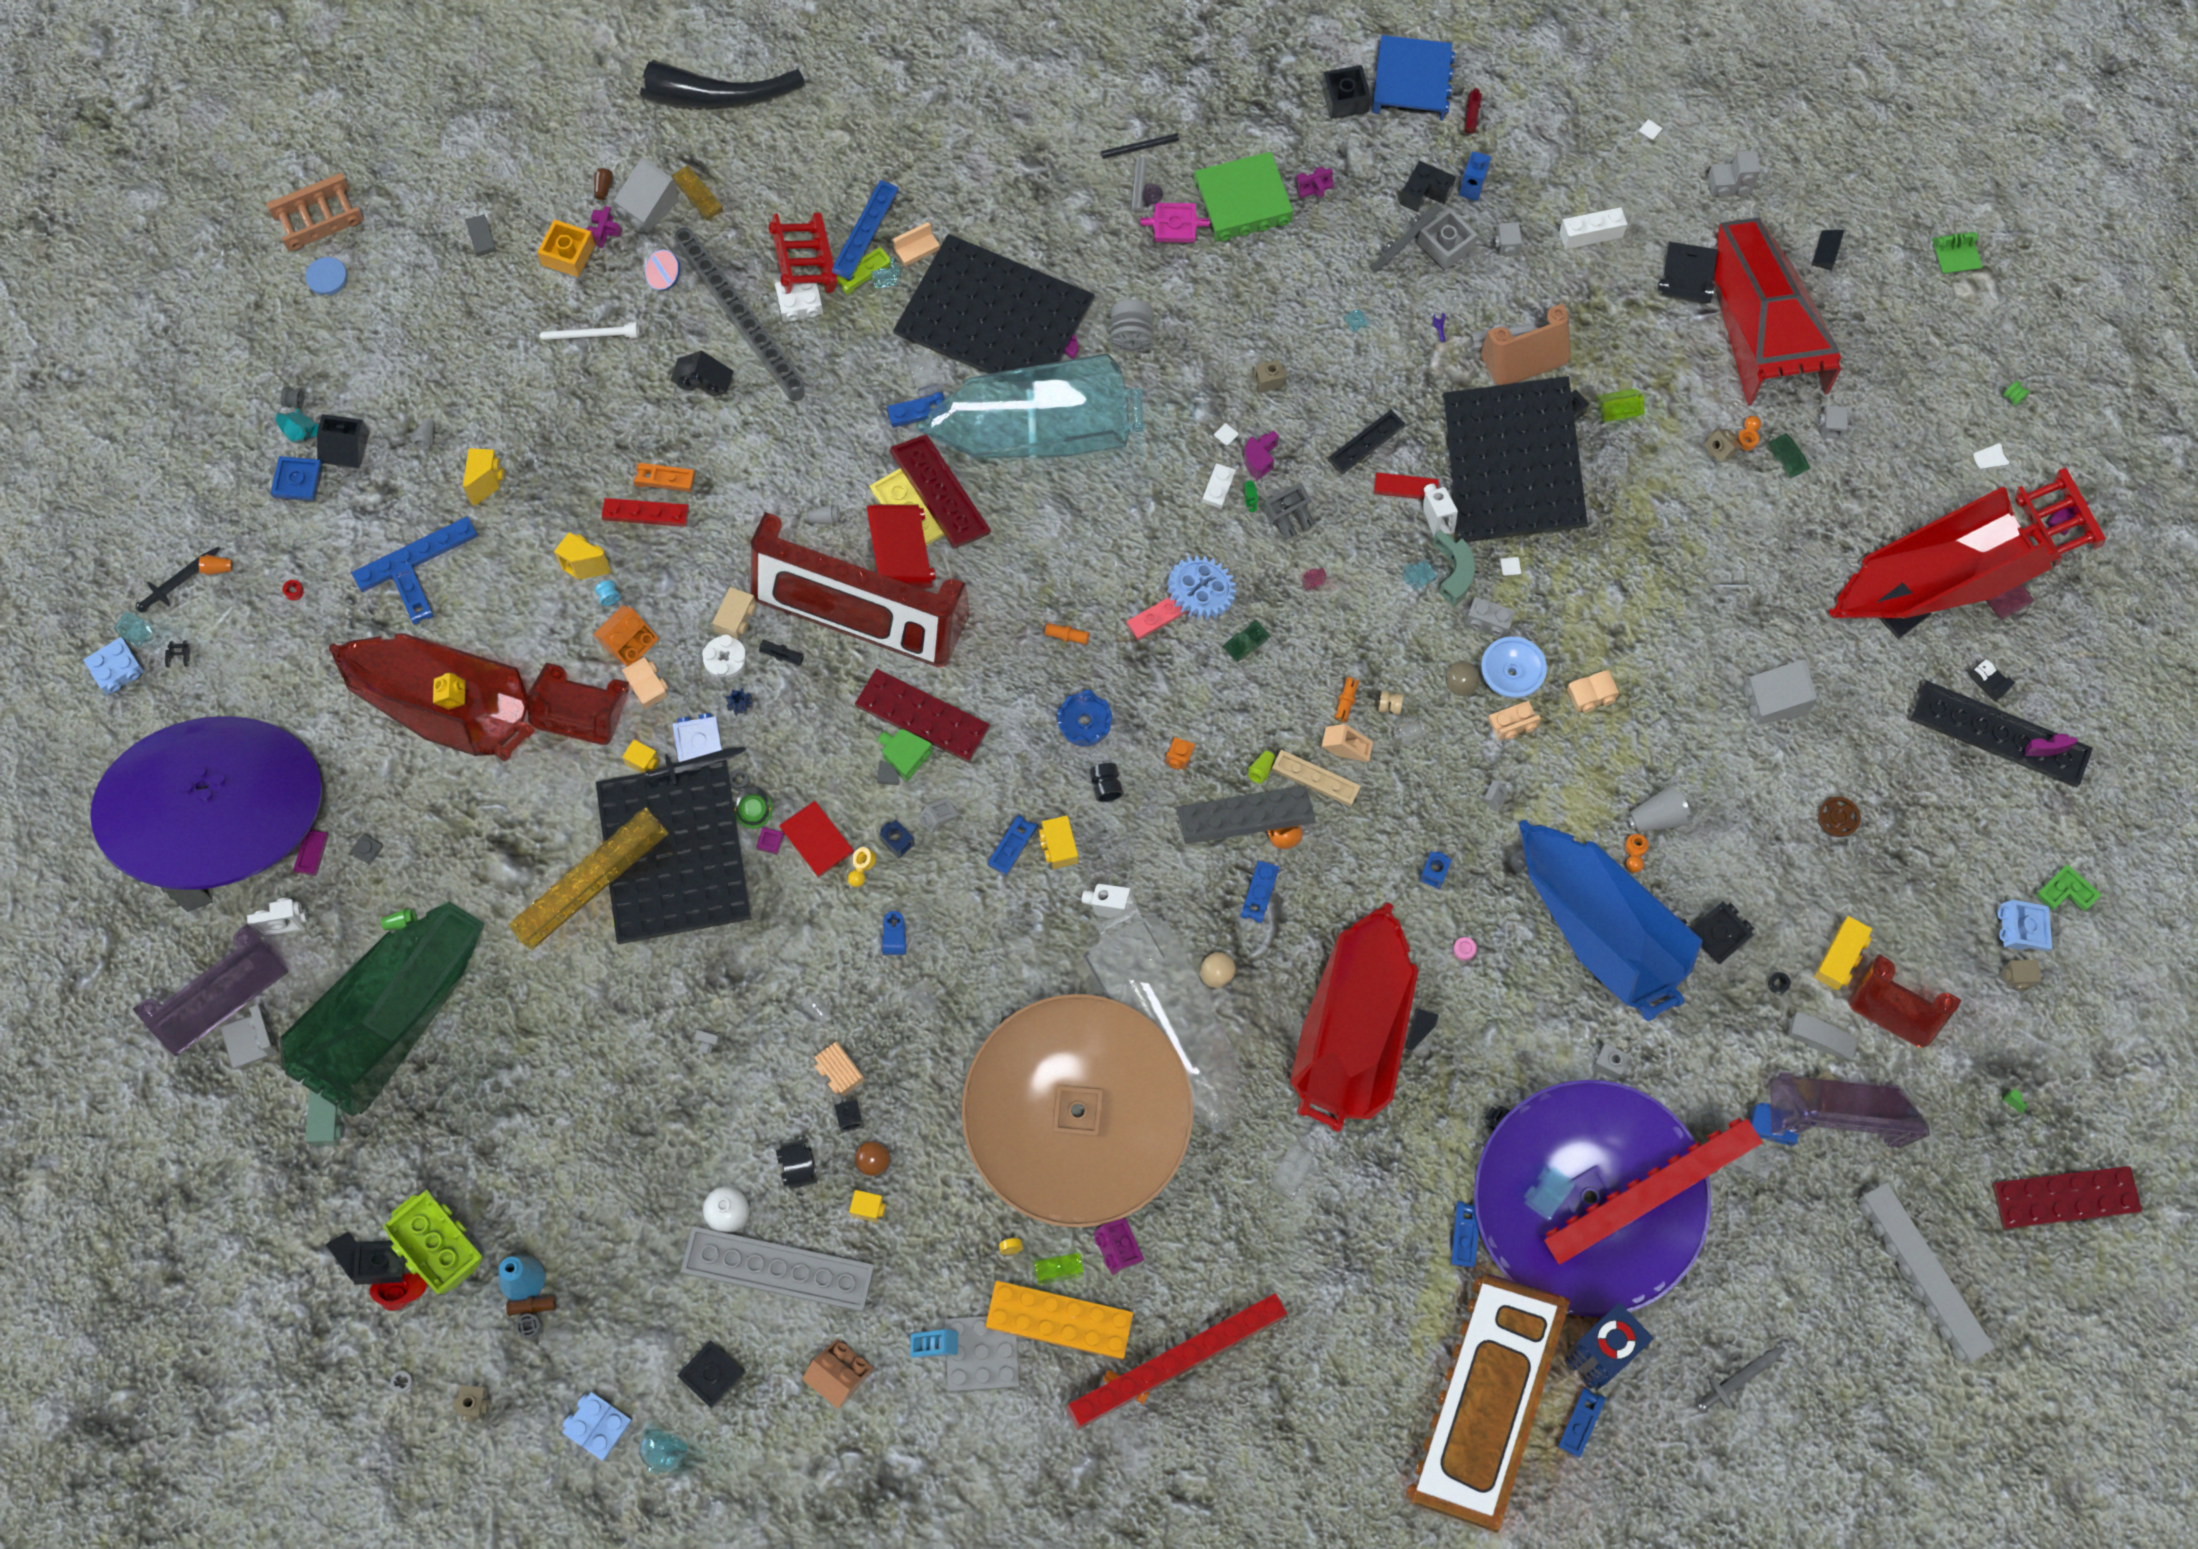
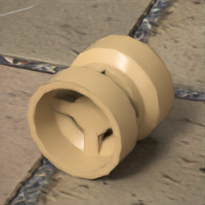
[1378,691,1403,715]

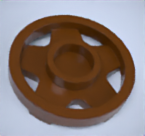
[1818,797,1861,838]

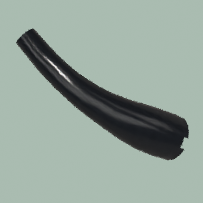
[640,59,805,108]

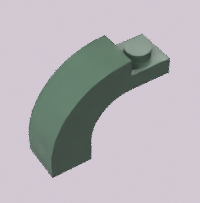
[1432,530,1475,607]

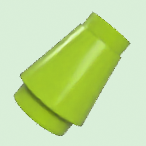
[1248,751,1275,784]

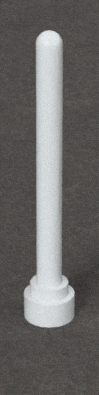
[540,322,639,340]

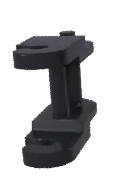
[165,640,190,668]

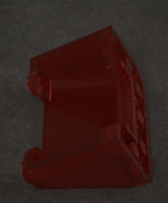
[527,662,629,745]
[1848,954,1962,1048]

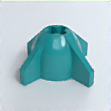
[275,408,319,443]

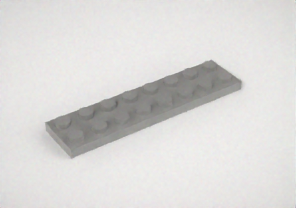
[680,1226,875,1312]

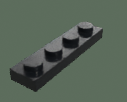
[1328,409,1405,475]

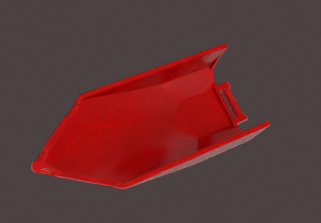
[1829,486,2059,618]
[1290,903,1418,1133]

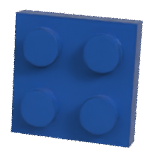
[270,456,322,501]

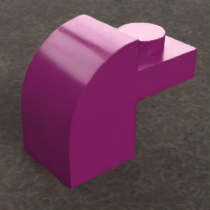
[1244,430,1279,481]

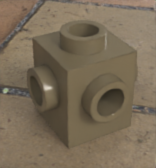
[1704,429,1743,463]
[453,1385,490,1423]

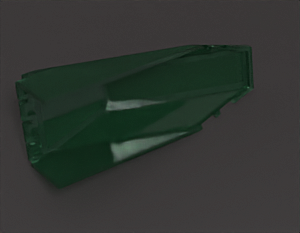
[280,901,485,1117]

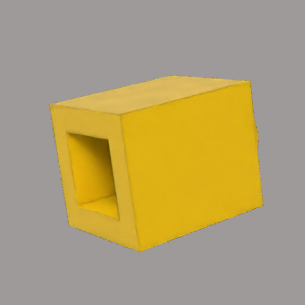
[622,739,659,773]
[849,1190,886,1223]

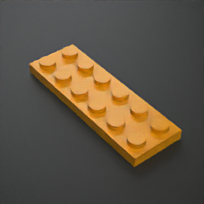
[985,1281,1133,1360]

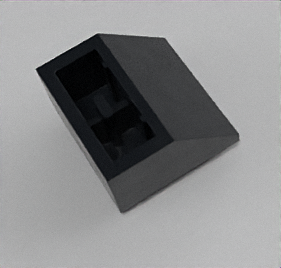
[317,414,369,468]

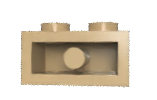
[712,587,757,640]

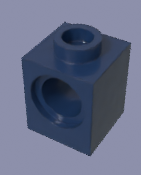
[879,819,915,859]

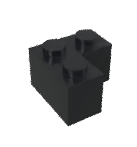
[1400,160,1456,212]
[671,350,734,396]

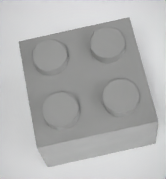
[1418,208,1478,270]

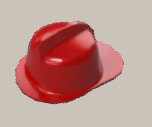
[370,1273,427,1311]

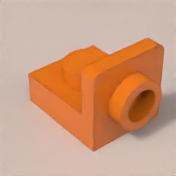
[1165,737,1195,770]

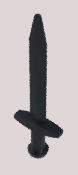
[135,547,220,613]
[644,747,746,785]

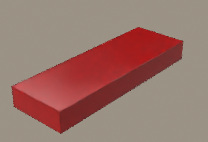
[1374,472,1439,500]

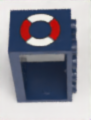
[1563,1302,1654,1391]

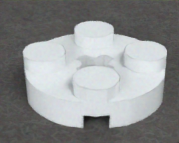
[702,634,746,679]

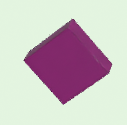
[756,827,784,855]

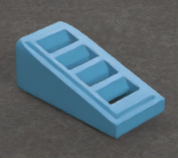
[910,1329,958,1358]

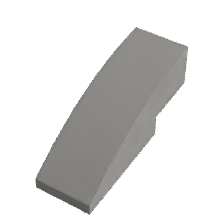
[1787,1012,1858,1061]

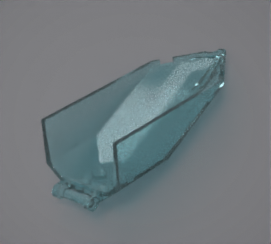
[916,353,1145,458]

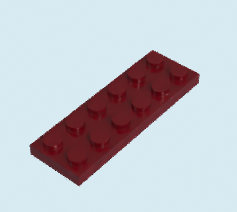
[890,434,991,549]
[855,668,990,763]
[1992,1166,2142,1230]

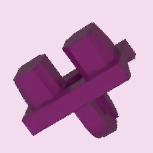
[1296,166,1334,198]
[586,206,622,248]

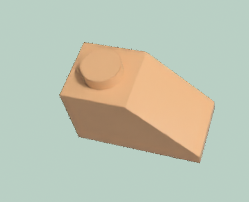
[1322,724,1373,762]

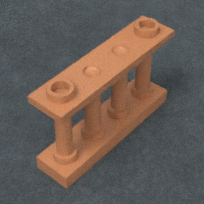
[266,173,364,252]

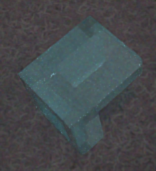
[114,611,152,648]

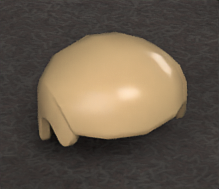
[1200,952,1236,988]

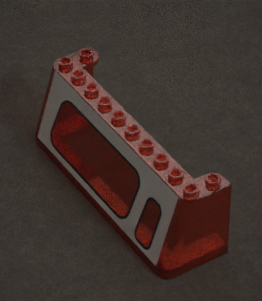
[750,512,970,667]

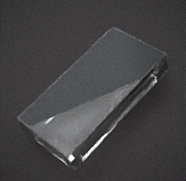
[1405,1008,1440,1058]

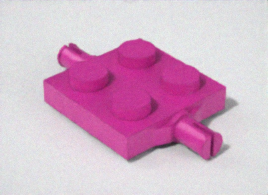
[1141,203,1210,243]

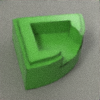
[2003,1089,2028,1114]

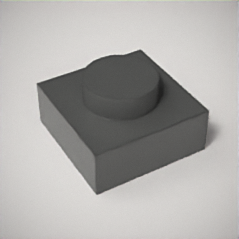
[350,834,383,865]

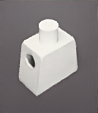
[1423,484,1458,536]
[1082,884,1137,924]

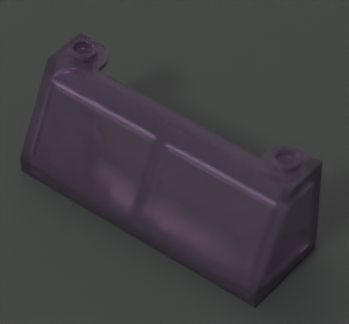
[133,923,288,1057]

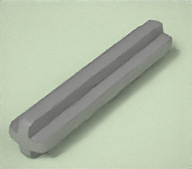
[1132,157,1147,212]

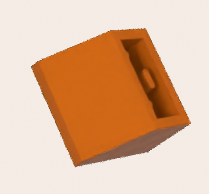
[593,605,659,667]

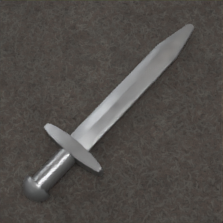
[1696,1346,1786,1413]

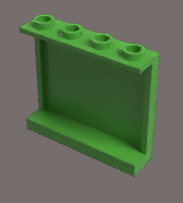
[1194,152,1293,242]

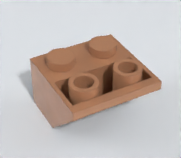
[802,1339,874,1409]

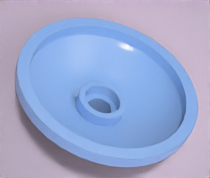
[1481,636,1547,698]

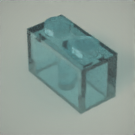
[1524,1166,1577,1221]

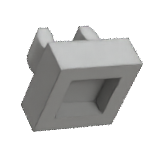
[1479,780,1508,811]
[694,1028,723,1054]

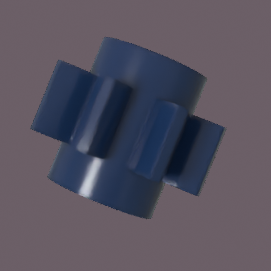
[725,688,753,716]

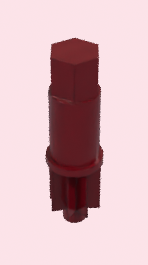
[1465,88,1482,134]

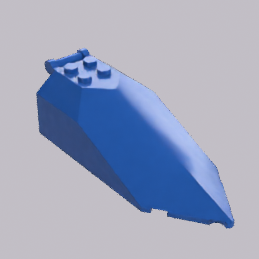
[1519,820,1703,1021]

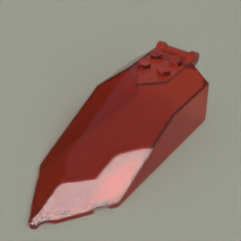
[329,633,534,761]

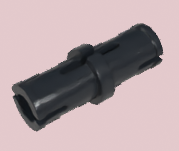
[759,639,804,666]

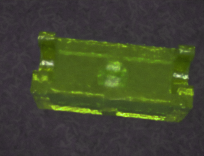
[1034,1253,1084,1285]

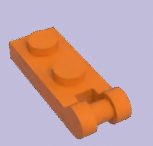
[633,463,695,492]

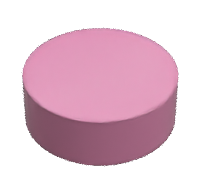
[1453,937,1477,961]

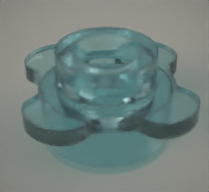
[1344,310,1368,332]

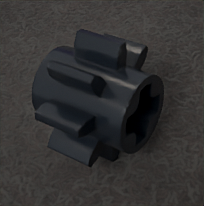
[1485,1106,1510,1132]

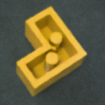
[1038,815,1078,870]

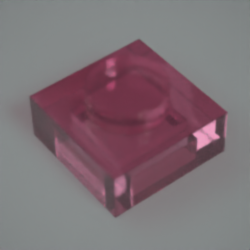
[1302,568,1327,591]

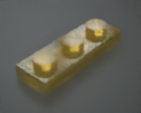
[672,165,723,221]

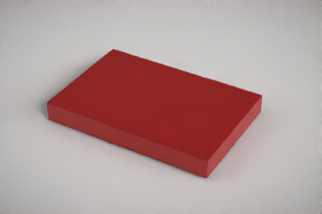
[779,801,854,878]

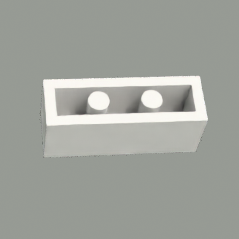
[1559,207,1627,249]

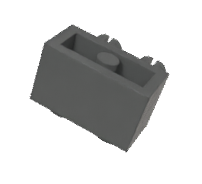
[1261,482,1316,540]

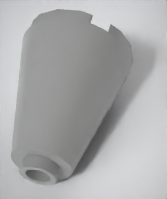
[1627,783,1693,833]

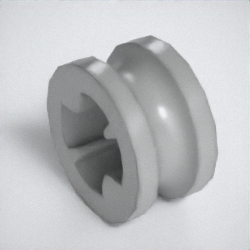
[390,1371,414,1394]

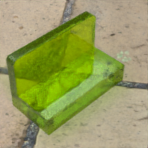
[1596,388,1645,422]

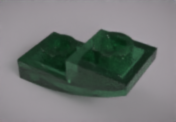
[1768,433,1811,478]
[1222,620,1271,662]

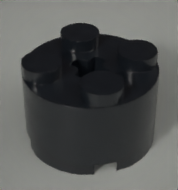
[776,1138,818,1190]

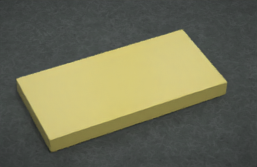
[869,468,944,546]

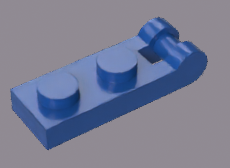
[887,392,948,428]
[391,565,434,625]
[987,814,1038,876]
[1240,860,1279,924]
[1451,1201,1479,1269]
[1557,1387,1606,1458]

